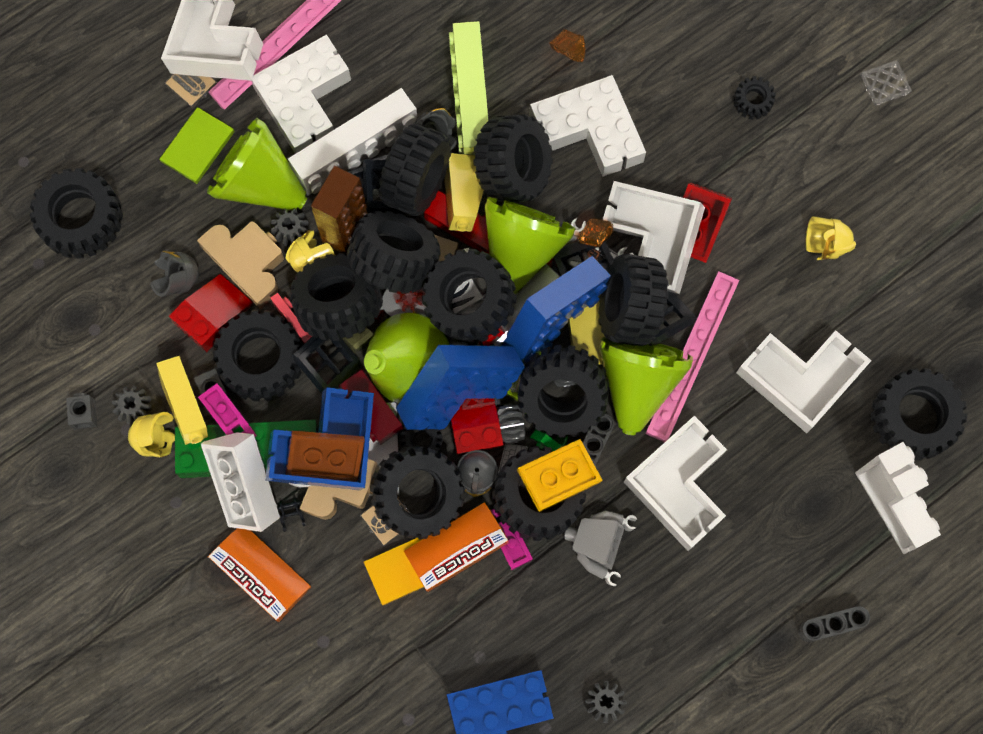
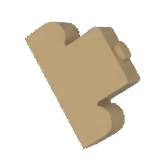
[197,222,284,310]
[300,459,379,520]

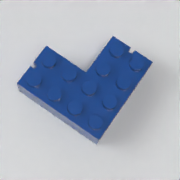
[501,256,611,364]
[396,345,525,430]
[265,388,374,490]
[447,670,554,734]

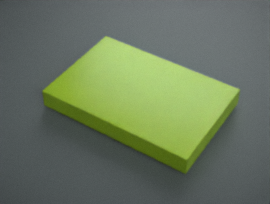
[159,107,235,184]

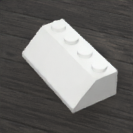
[201,432,280,532]

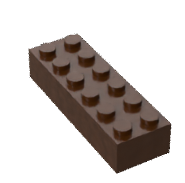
[311,165,368,256]

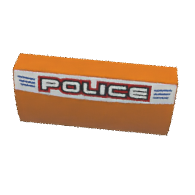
[404,502,509,592]
[208,528,311,622]

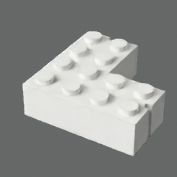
[161,0,263,81]
[252,35,351,154]
[530,75,646,177]
[601,181,705,294]
[736,330,871,433]
[624,416,727,551]
[855,442,941,554]

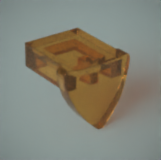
[550,29,585,62]
[578,219,613,247]

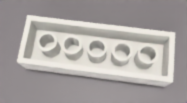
[288,88,417,196]

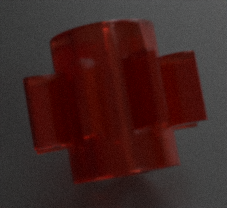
[395,291,424,313]

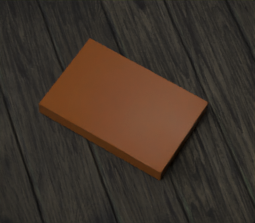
[285,431,365,482]

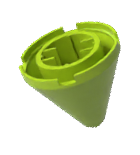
[207,118,307,210]
[485,197,575,294]
[364,313,450,404]
[599,337,693,435]

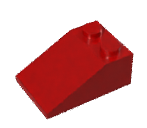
[683,183,732,263]
[169,274,254,353]
[451,398,503,455]

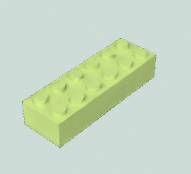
[449,21,488,155]

